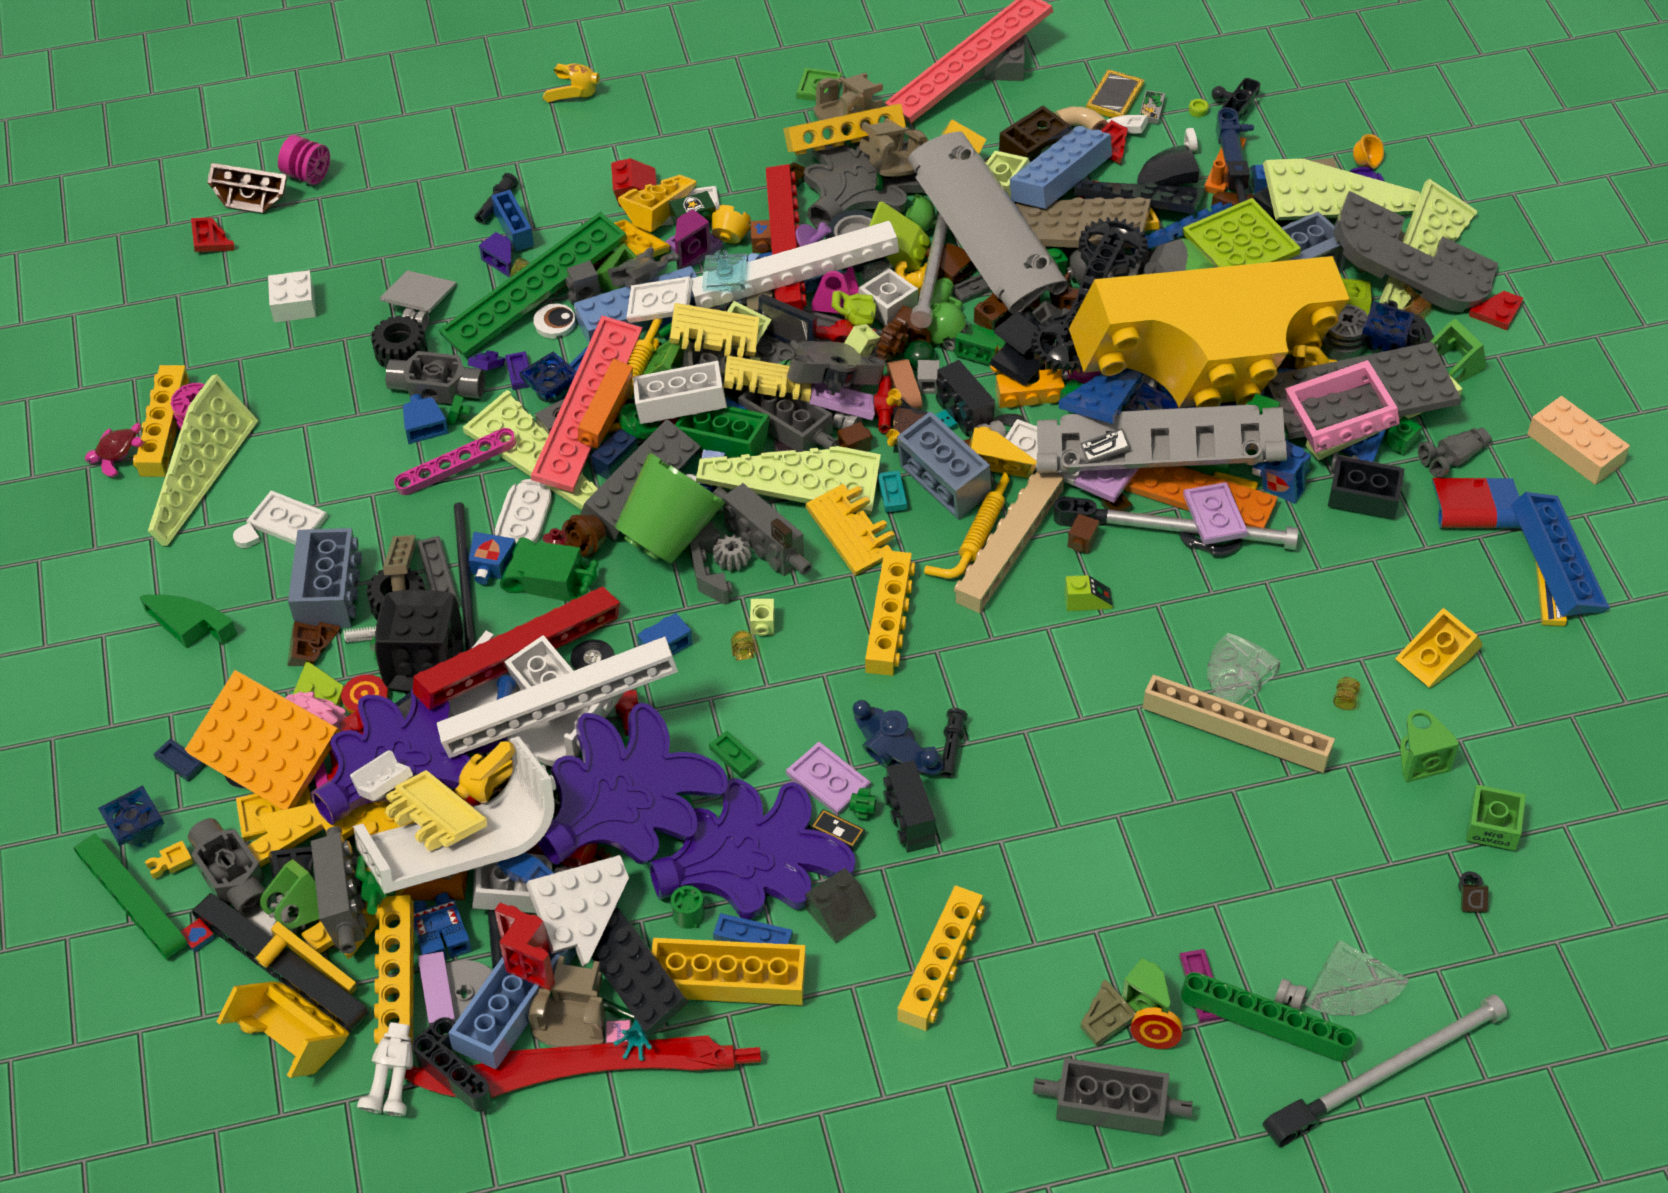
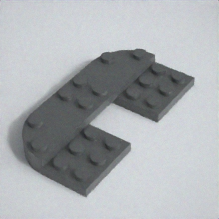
[1334,191,1498,312]

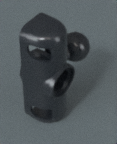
[1211,78,1260,119]

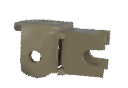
[814,73,883,131]
[859,118,928,176]
[528,956,605,1047]

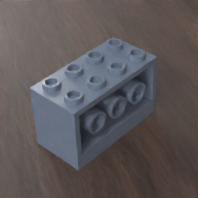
[1282,212,1346,273]
[897,411,991,520]
[288,528,362,628]

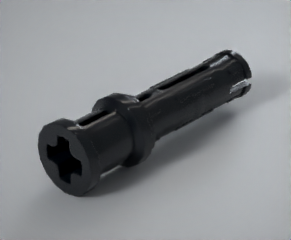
[474,173,519,224]
[939,708,968,779]

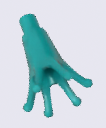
[614,1019,652,1061]

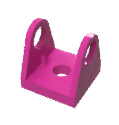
[812,266,859,314]

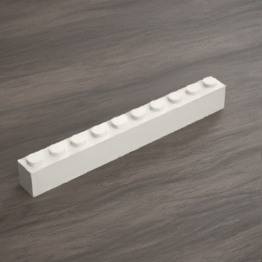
[691,221,899,308]
[437,637,678,758]

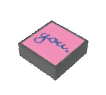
[605,1019,632,1043]

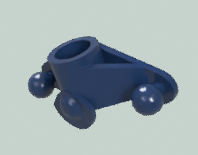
[852,700,944,776]

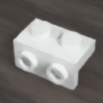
[350,750,413,801]

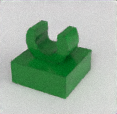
[446,394,471,426]

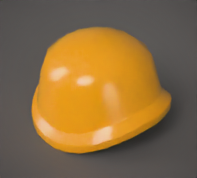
[1353,134,1384,169]

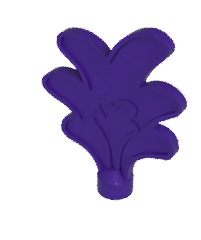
[311,687,508,825]
[537,703,728,865]
[649,778,856,919]

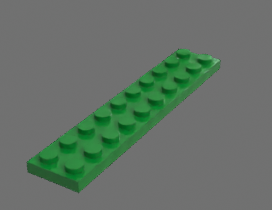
[439,211,627,358]

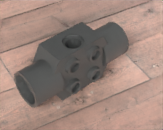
[385,351,485,404]
[188,818,270,918]

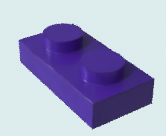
[468,350,505,371]

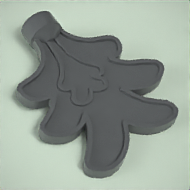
[804,123,926,229]

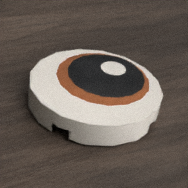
[534,303,576,339]

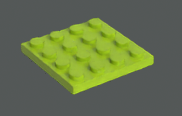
[1182,198,1301,267]

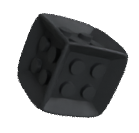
[375,590,463,691]

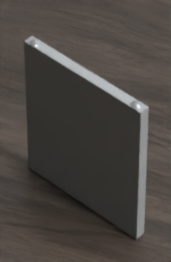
[380,270,456,313]

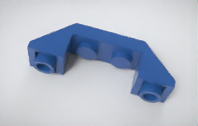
[496,852,554,884]

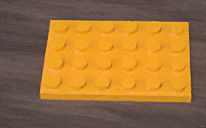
[185,670,341,810]

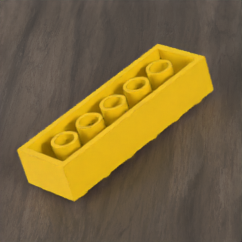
[652,938,806,1005]

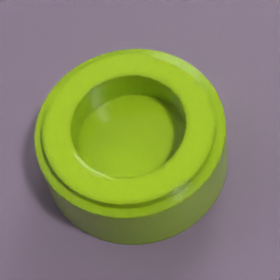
[1189,99,1209,117]

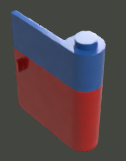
[1432,478,1521,528]

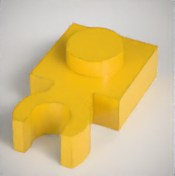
[145,841,193,879]

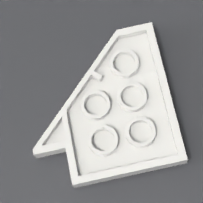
[526,855,629,967]

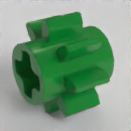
[850,788,877,819]

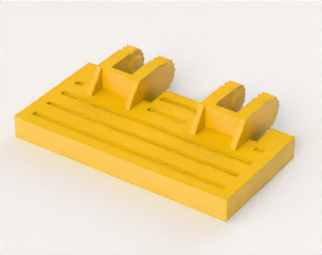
[805,484,895,576]

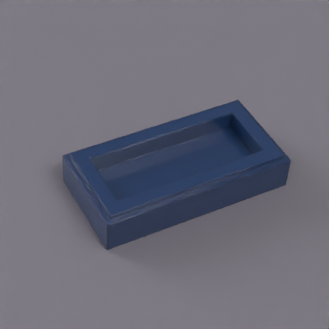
[153,738,205,782]

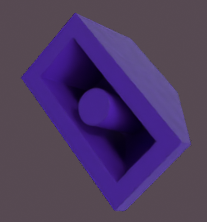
[479,232,513,278]

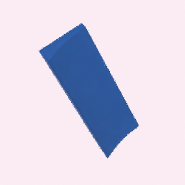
[1511,492,1610,617]

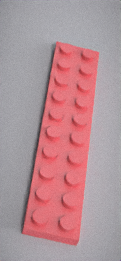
[884,0,1053,123]
[531,316,642,493]

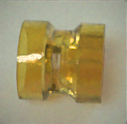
[1333,677,1361,710]

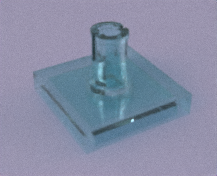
[702,250,748,292]

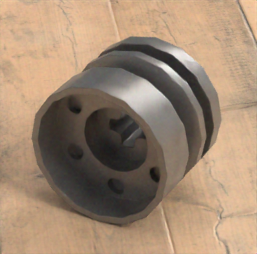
[1321,305,1370,361]

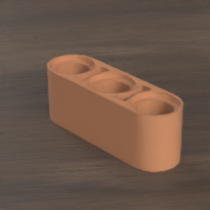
[886,359,922,409]

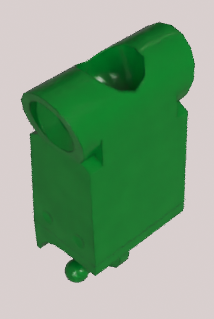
[500,537,599,602]

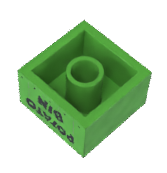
[1466,784,1526,851]

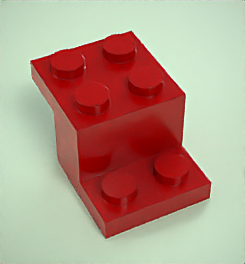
[495,902,555,991]

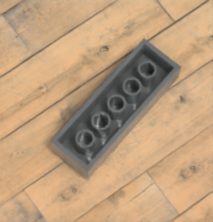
[580,419,701,542]

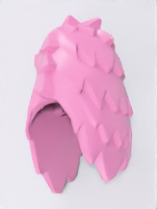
[285,692,347,729]

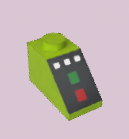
[1064,575,1113,611]

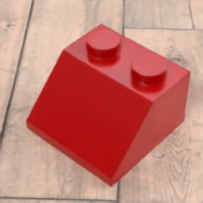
[611,158,657,207]

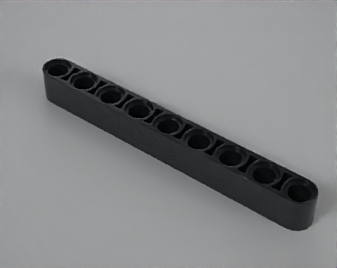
[191,893,370,1033]

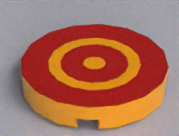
[341,674,389,714]
[1130,1007,1183,1049]

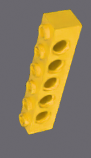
[783,104,906,155]
[133,365,189,477]
[865,550,916,676]
[898,885,985,1031]
[374,895,414,1050]

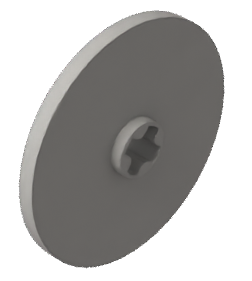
[446,960,492,1023]

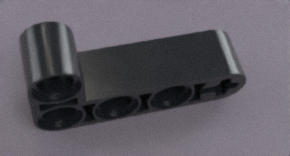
[412,1017,493,1112]

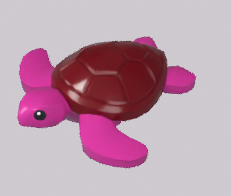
[85,423,144,477]

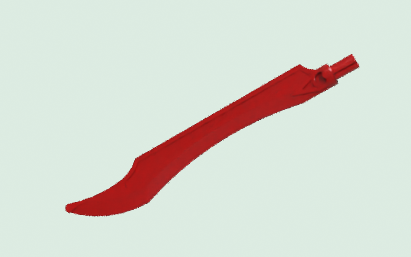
[404,1035,761,1098]

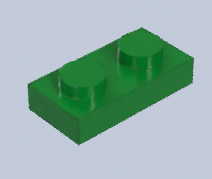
[709,731,759,778]

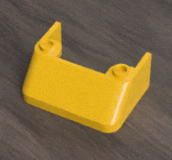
[216,981,349,1078]

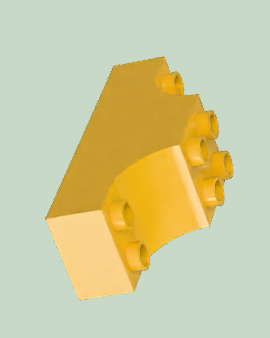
[1069,256,1350,408]

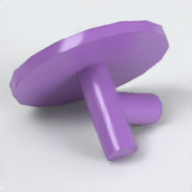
[796,222,831,247]

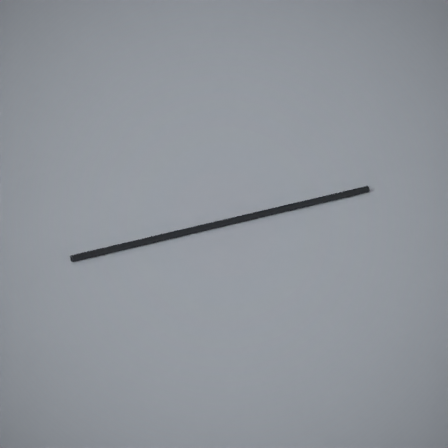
[454,502,503,969]

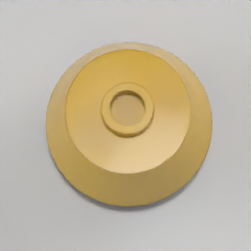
[712,205,751,244]

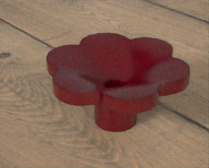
[543,528,567,545]

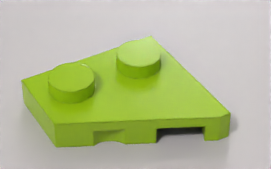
[293,662,344,706]

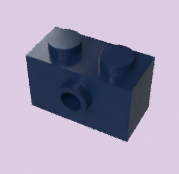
[591,428,638,480]

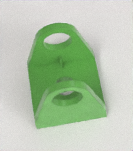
[1430,318,1486,383]
[643,337,685,375]
[1400,709,1459,783]
[260,859,319,929]

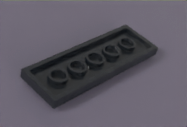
[592,907,689,1036]

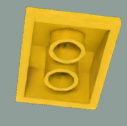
[969,427,1037,479]
[1395,608,1483,688]

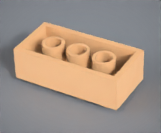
[1527,396,1630,485]

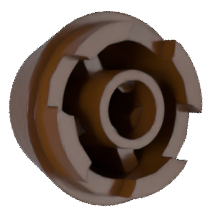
[562,514,606,557]

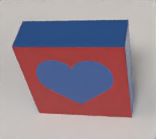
[180,918,215,953]

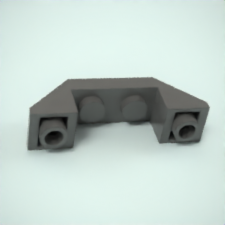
[690,521,732,605]

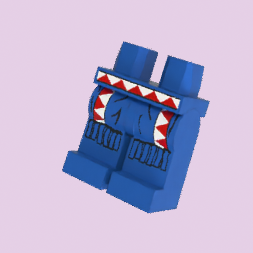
[414,892,472,961]

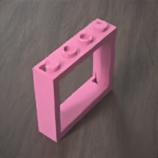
[1285,360,1400,453]

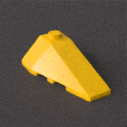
[618,175,697,232]

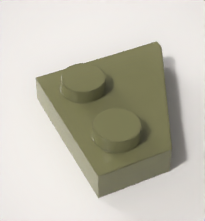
[1080,979,1136,1047]

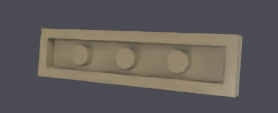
[383,535,416,592]

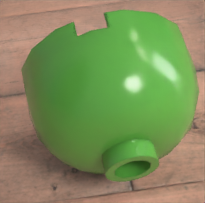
[905,194,937,233]
[926,302,967,344]

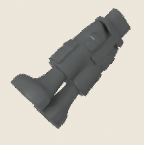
[1418,428,1492,477]

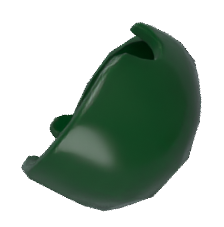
[903,340,937,371]

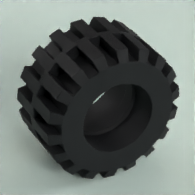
[371,315,428,369]
[367,567,425,620]

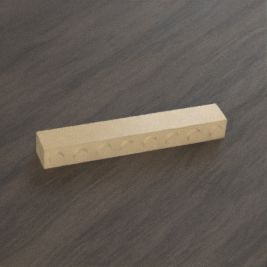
[954,472,1064,613]
[1143,674,1335,773]

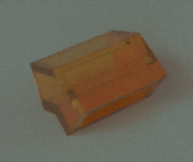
[1402,296,1432,319]

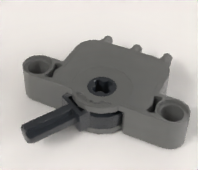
[787,340,885,395]

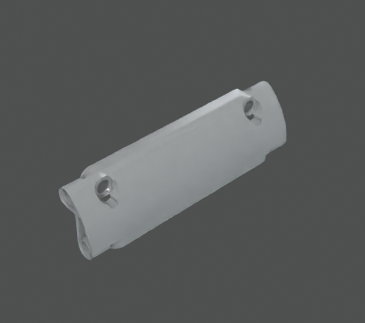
[908,131,1068,314]
[1037,405,1287,474]

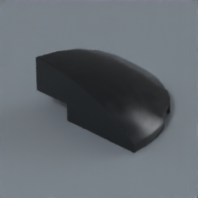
[1137,145,1199,186]

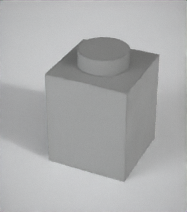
[918,360,940,394]

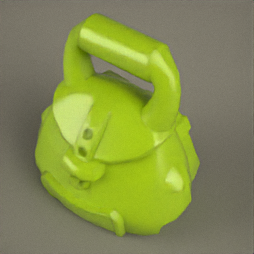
[831,291,876,327]

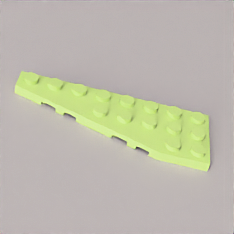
[1263,159,1420,220]
[148,374,258,546]
[696,446,881,515]

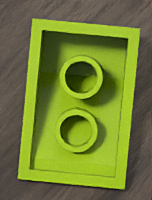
[869,202,930,273]
[1342,278,1372,317]

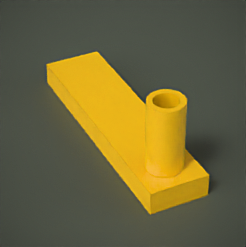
[255,921,357,995]

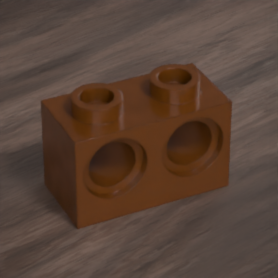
[974,293,1013,330]

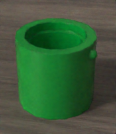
[671,886,705,929]

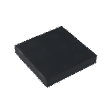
[989,343,1045,386]

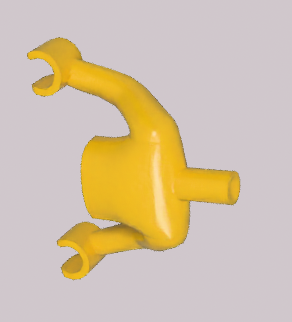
[1287,345,1337,369]

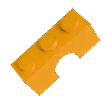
[996,369,1064,408]

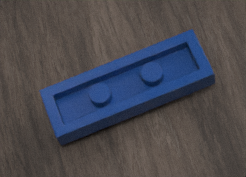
[713,913,793,944]

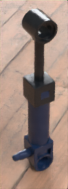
[1216,107,1254,203]

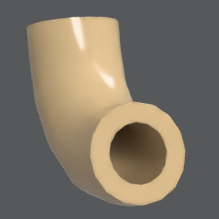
[1054,106,1108,130]

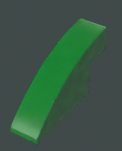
[140,594,237,649]

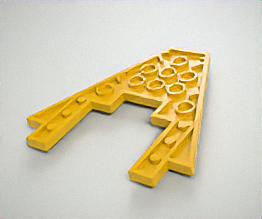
[247,801,415,959]

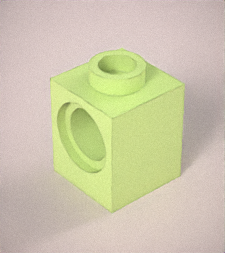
[845,324,880,357]
[750,599,775,636]

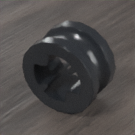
[1458,871,1483,892]

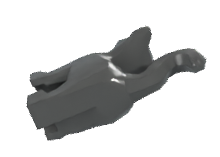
[607,247,680,288]

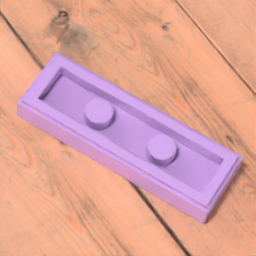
[418,952,455,1026]

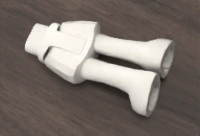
[357,1022,413,1116]

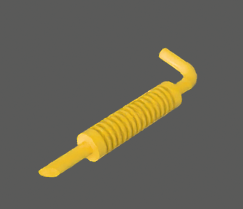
[607,318,663,433]
[924,471,1009,579]

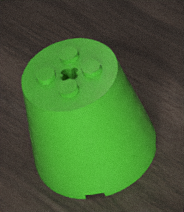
[615,452,725,564]

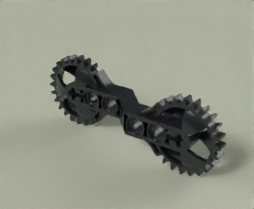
[1031,217,1148,375]

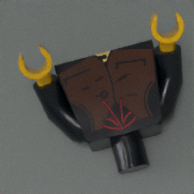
[886,388,928,453]

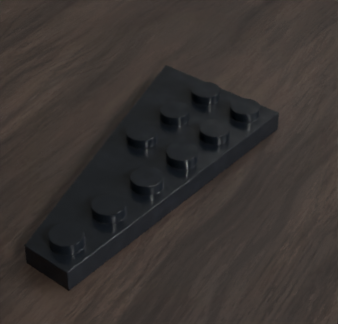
[1074,180,1206,214]

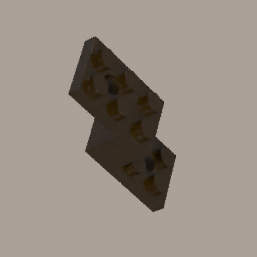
[984,105,1071,162]

